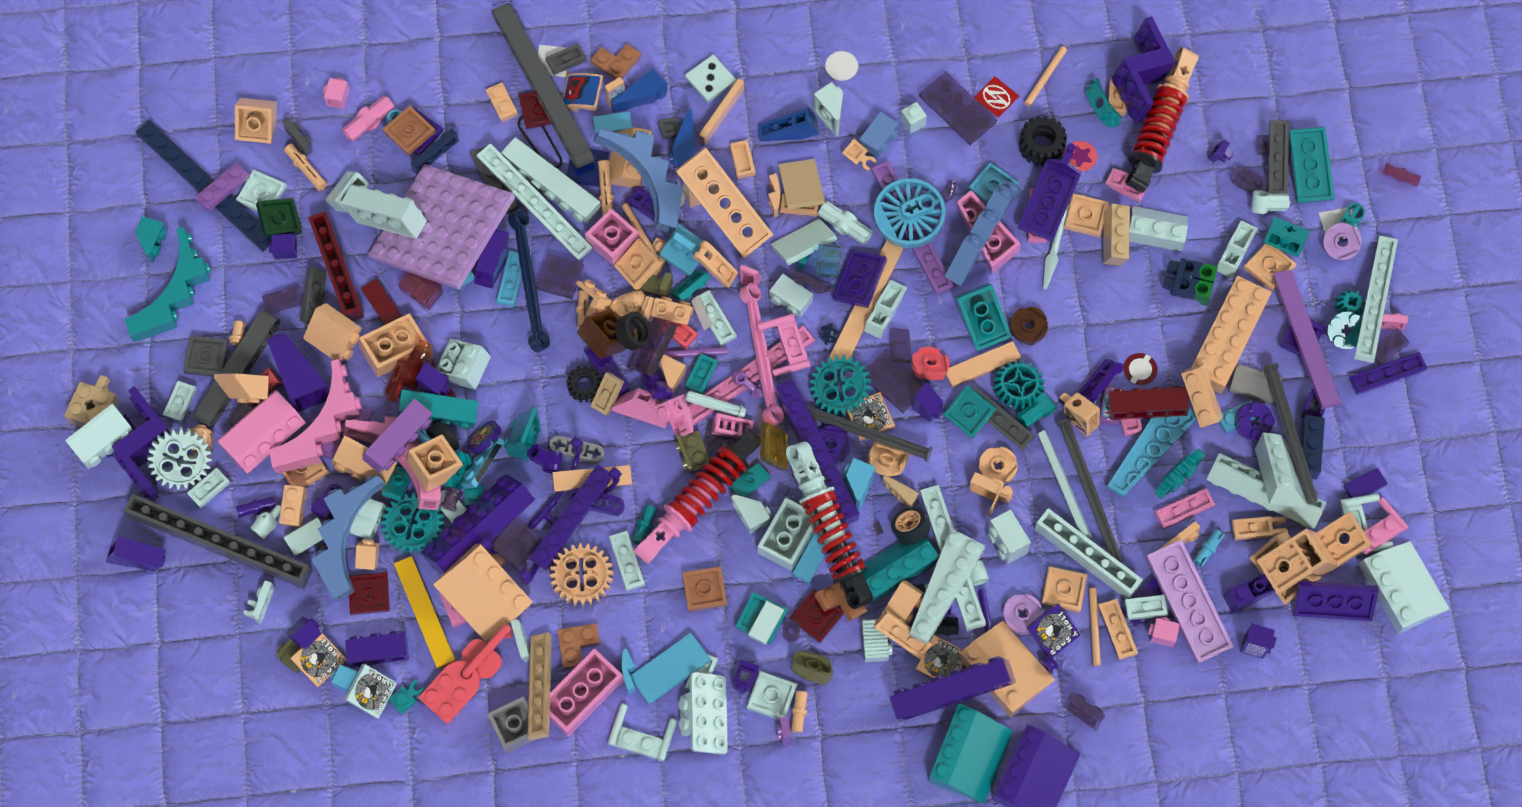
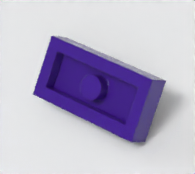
[641,373,673,399]

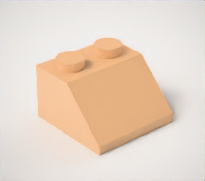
[235,98,277,144]
[214,373,269,403]
[407,435,463,492]

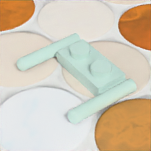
[607,703,677,761]

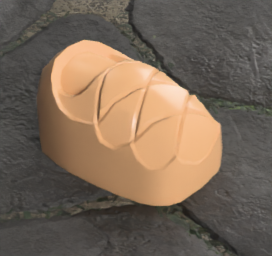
[609,290,646,323]

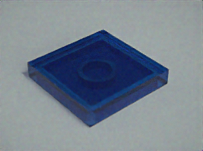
[567,149,610,187]

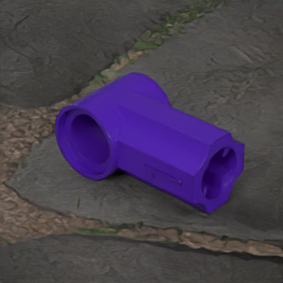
[527,444,563,474]

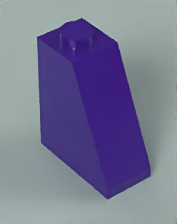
[474,229,509,289]
[106,536,166,572]

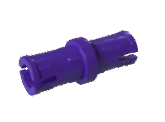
[236,496,276,518]

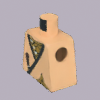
[1058,393,1100,437]

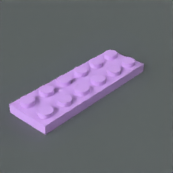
[1145,539,1234,664]

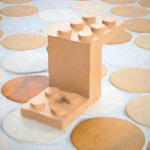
[1256,511,1373,594]

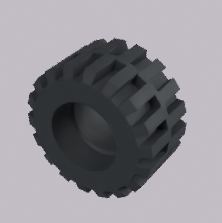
[1019,115,1067,167]

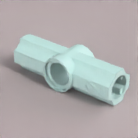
[818,201,873,246]

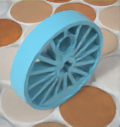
[874,178,945,248]

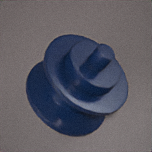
[819,323,839,345]

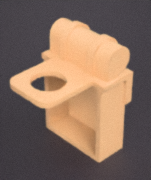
[969,472,1013,517]

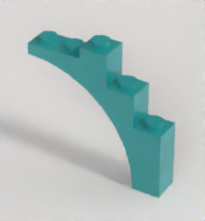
[124,227,211,342]

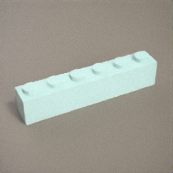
[501,137,601,225]
[1206,453,1326,529]
[1034,508,1143,599]

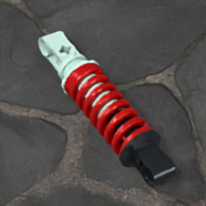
[786,442,873,609]

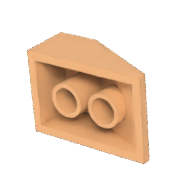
[359,313,428,378]

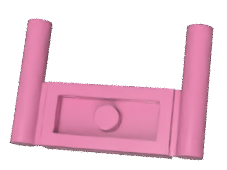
[756,313,810,377]
[1362,497,1409,555]

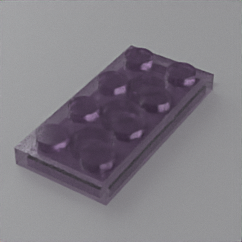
[919,71,997,145]

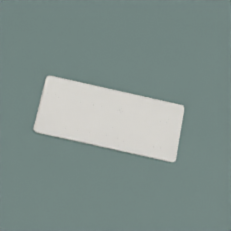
[691,295,712,330]

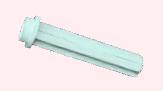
[686,391,746,418]

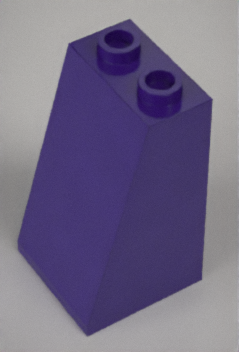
[267,333,329,412]

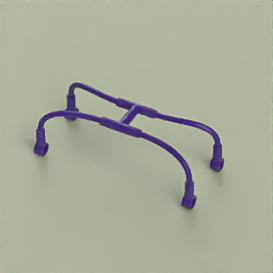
[479,436,622,585]

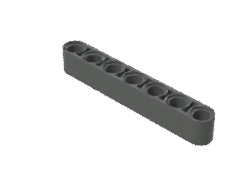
[194,310,280,428]

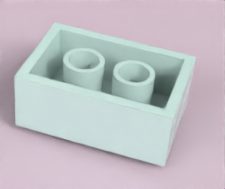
[758,498,817,571]

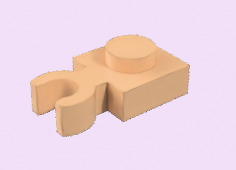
[842,139,876,171]

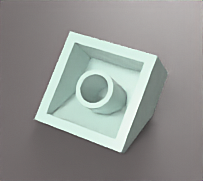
[813,82,843,136]

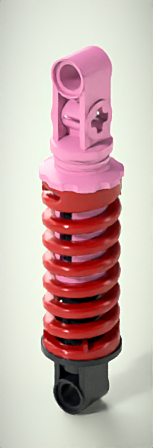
[633,428,763,565]

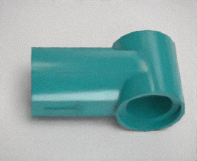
[1017,393,1057,428]

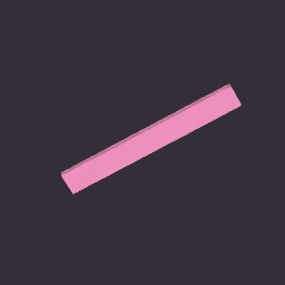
[689,325,815,426]

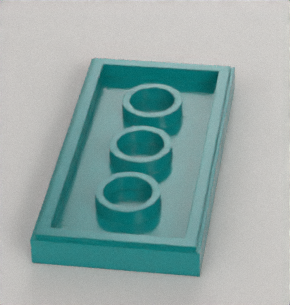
[1289,127,1335,204]

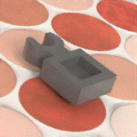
[657,117,684,140]

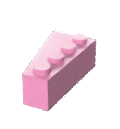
[957,190,1021,274]

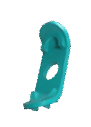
[1085,78,1122,128]

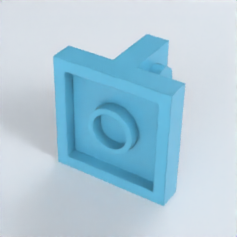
[658,224,707,277]

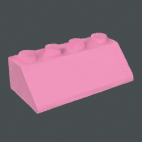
[217,390,306,474]

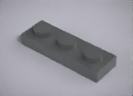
[299,267,327,324]

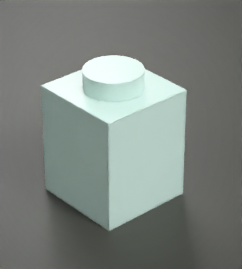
[900,102,927,134]

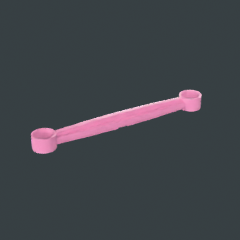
[739,283,784,427]

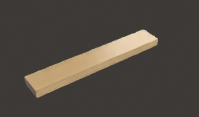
[528,632,551,741]

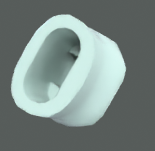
[250,505,281,540]

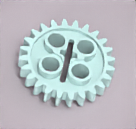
[147,427,212,490]

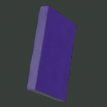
[832,249,887,308]

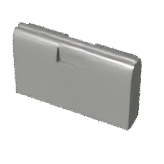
[1229,364,1283,406]

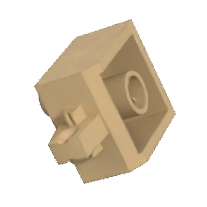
[64,375,119,427]

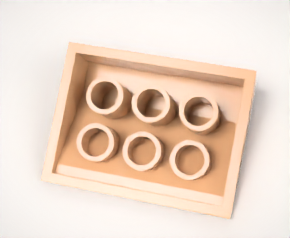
[433,544,533,642]
[959,621,1055,718]

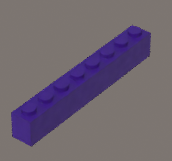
[775,379,859,524]

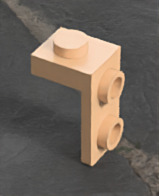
[576,280,612,316]

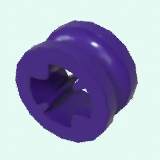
[1040,654,1059,674]

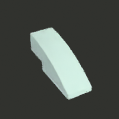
[1217,221,1258,279]
[864,280,907,339]

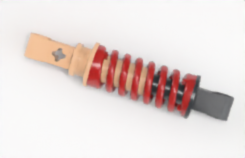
[1125,47,1199,193]

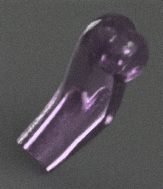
[928,180,957,206]

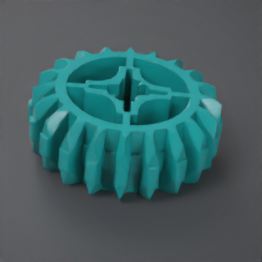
[993,359,1045,410]

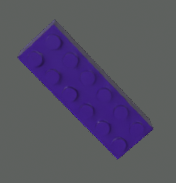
[420,474,535,575]
[889,656,1016,721]

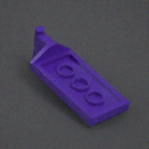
[1018,143,1082,242]

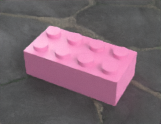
[550,648,624,737]

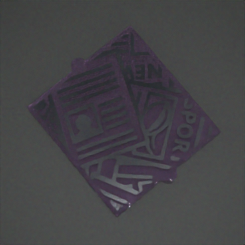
[703,418,738,453]

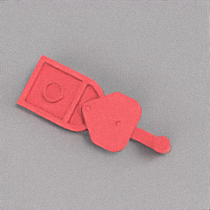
[418,624,513,725]

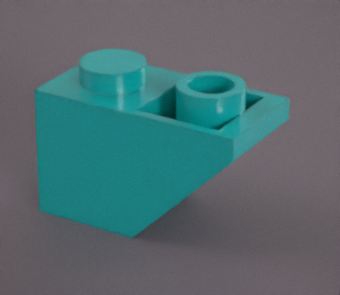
[135,216,167,263]

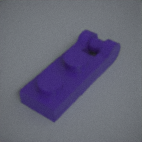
[624,186,654,221]
[1079,359,1123,403]

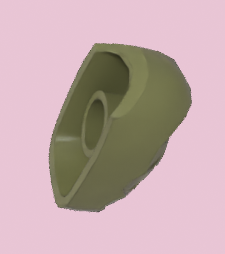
[791,651,833,686]

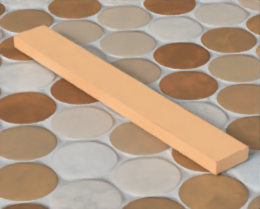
[826,240,904,371]

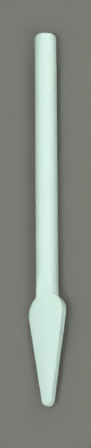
[1043,166,1078,290]

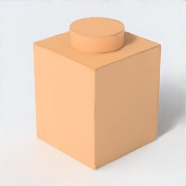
[355,539,379,570]

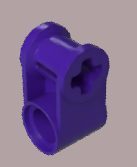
[311,484,344,521]

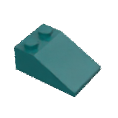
[953,283,1012,351]
[504,407,542,462]

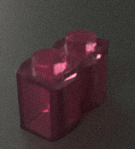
[398,272,443,310]

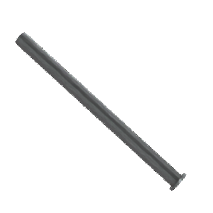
[1263,363,1318,504]
[806,405,932,462]
[1057,418,1122,562]

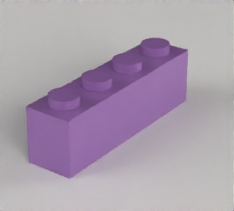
[362,399,433,474]

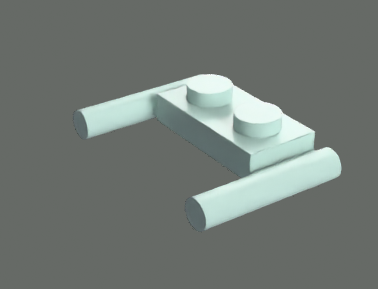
[1340,493,1393,555]

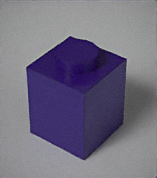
[268,234,297,260]
[286,617,322,650]

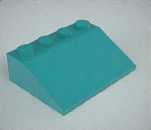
[928,704,1013,804]

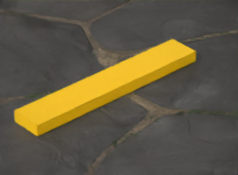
[394,556,456,670]

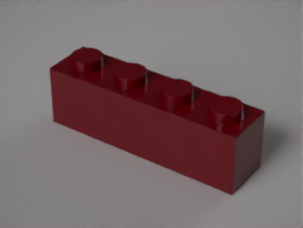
[1108,386,1189,420]

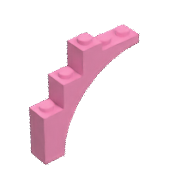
[269,359,362,474]
[343,416,441,510]

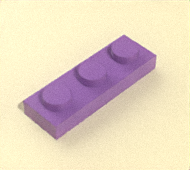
[195,163,250,212]

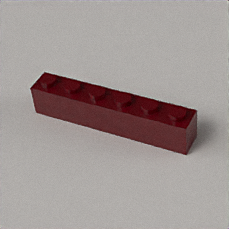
[308,211,364,321]

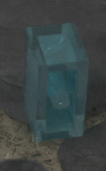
[813,244,841,278]

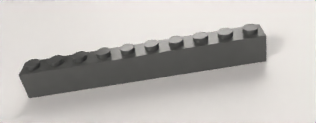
[123,494,312,589]

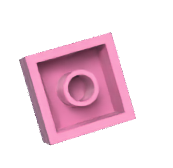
[585,209,639,265]

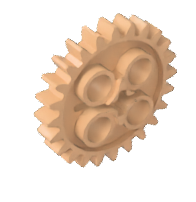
[550,543,614,607]

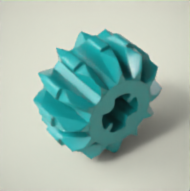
[1334,288,1366,317]

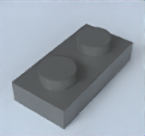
[546,43,587,75]
[282,118,312,156]

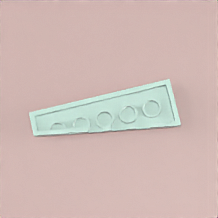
[910,528,985,644]

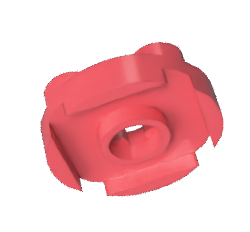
[911,347,950,380]

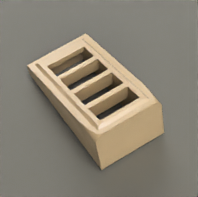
[882,476,919,508]

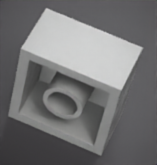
[487,696,537,754]

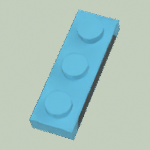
[460,437,504,489]

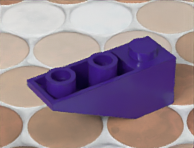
[1223,567,1282,613]

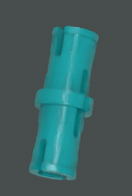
[631,505,657,545]

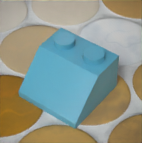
[843,458,875,512]

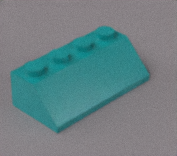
[863,538,940,604]

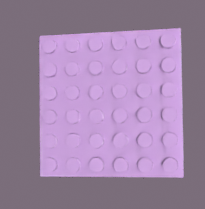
[368,164,515,290]

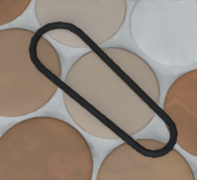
[518,115,562,169]

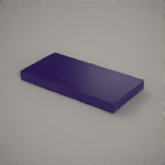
[1293,581,1379,621]

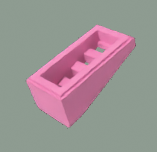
[740,265,762,286]
[711,413,754,438]

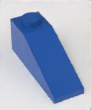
[611,68,668,112]
[758,108,819,141]
[669,109,695,168]

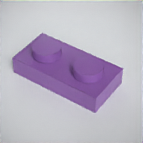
[776,717,791,746]

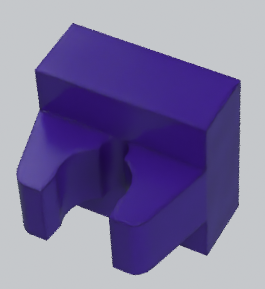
[1208,139,1233,163]

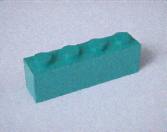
[397,389,479,430]

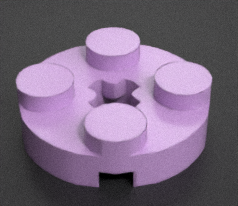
[1323,223,1362,261]
[1002,594,1042,635]

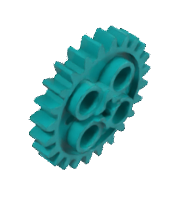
[809,355,872,416]
[1154,448,1205,500]
[381,493,445,556]

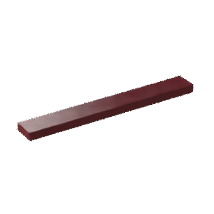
[360,278,457,398]

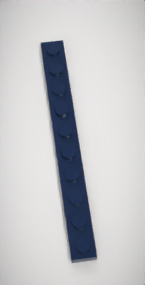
[136,120,272,252]

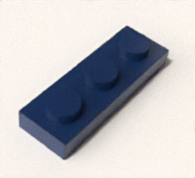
[410,128,459,175]

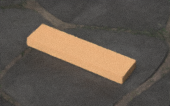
[699,79,744,146]
[946,341,1021,388]
[552,465,632,492]

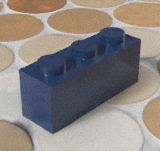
[1300,415,1325,479]

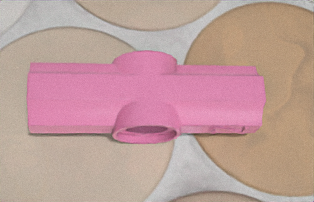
[342,96,395,142]

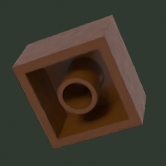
[577,309,635,359]

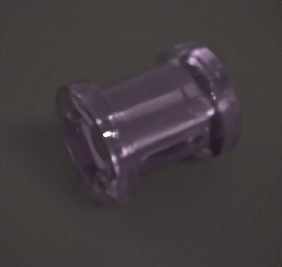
[440,487,463,512]
[782,620,800,643]

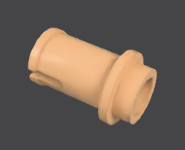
[229,321,246,346]

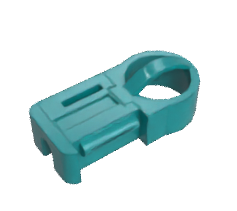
[1339,203,1365,241]

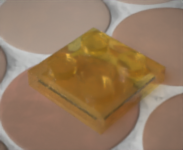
[760,422,788,471]

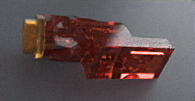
[384,340,433,402]

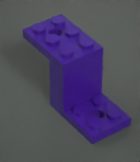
[1111,16,1175,123]
[112,386,170,501]

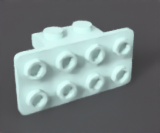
[679,672,728,755]

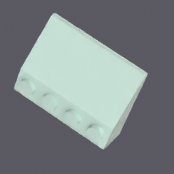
[1359,541,1449,634]

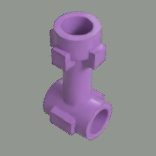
[732,371,763,399]

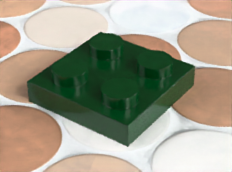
[256,198,302,238]

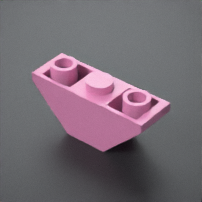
[611,388,669,428]

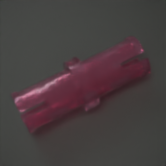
[1382,163,1422,187]

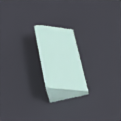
[283,517,323,556]

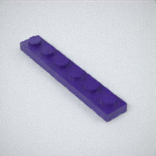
[529,464,612,571]

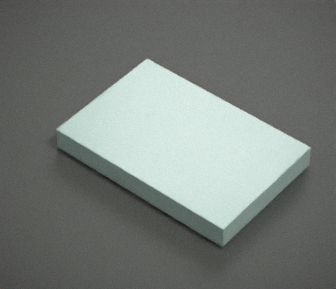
[771,218,837,265]

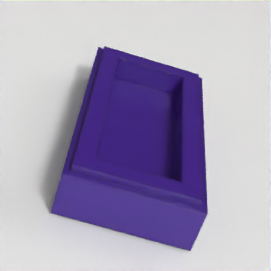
[1343,468,1388,498]

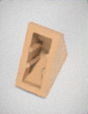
[659,353,686,393]

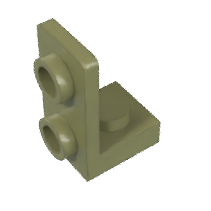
[639,272,673,297]

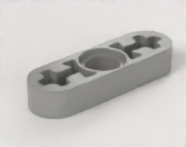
[550,436,605,464]

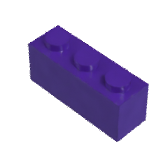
[345,630,409,668]

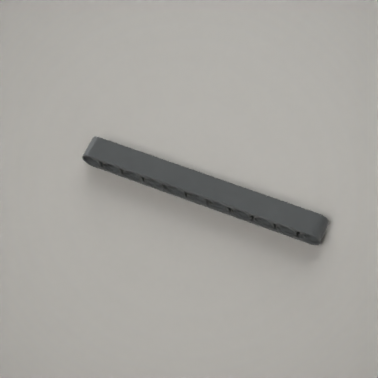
[491,3,594,169]

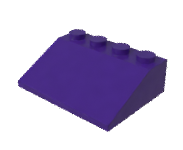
[993,724,1080,807]

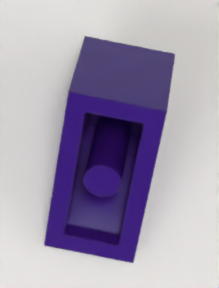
[416,362,450,396]
[912,382,943,423]

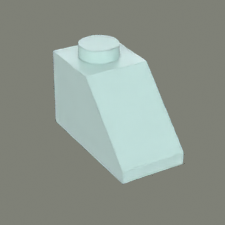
[731,494,772,534]

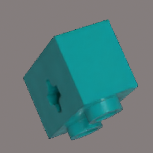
[1264,217,1310,257]

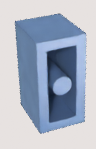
[859,112,899,158]

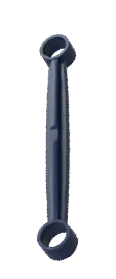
[508,209,550,353]

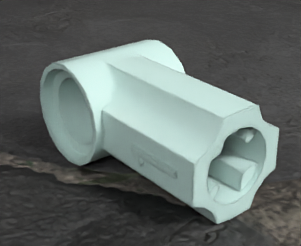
[1251,191,1290,214]

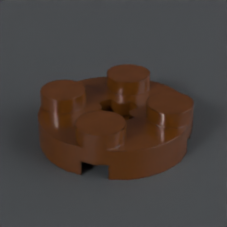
[1010,307,1048,346]

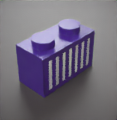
[1240,623,1277,659]

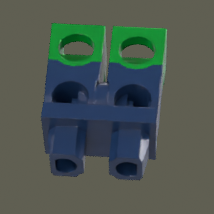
[1162,258,1218,306]

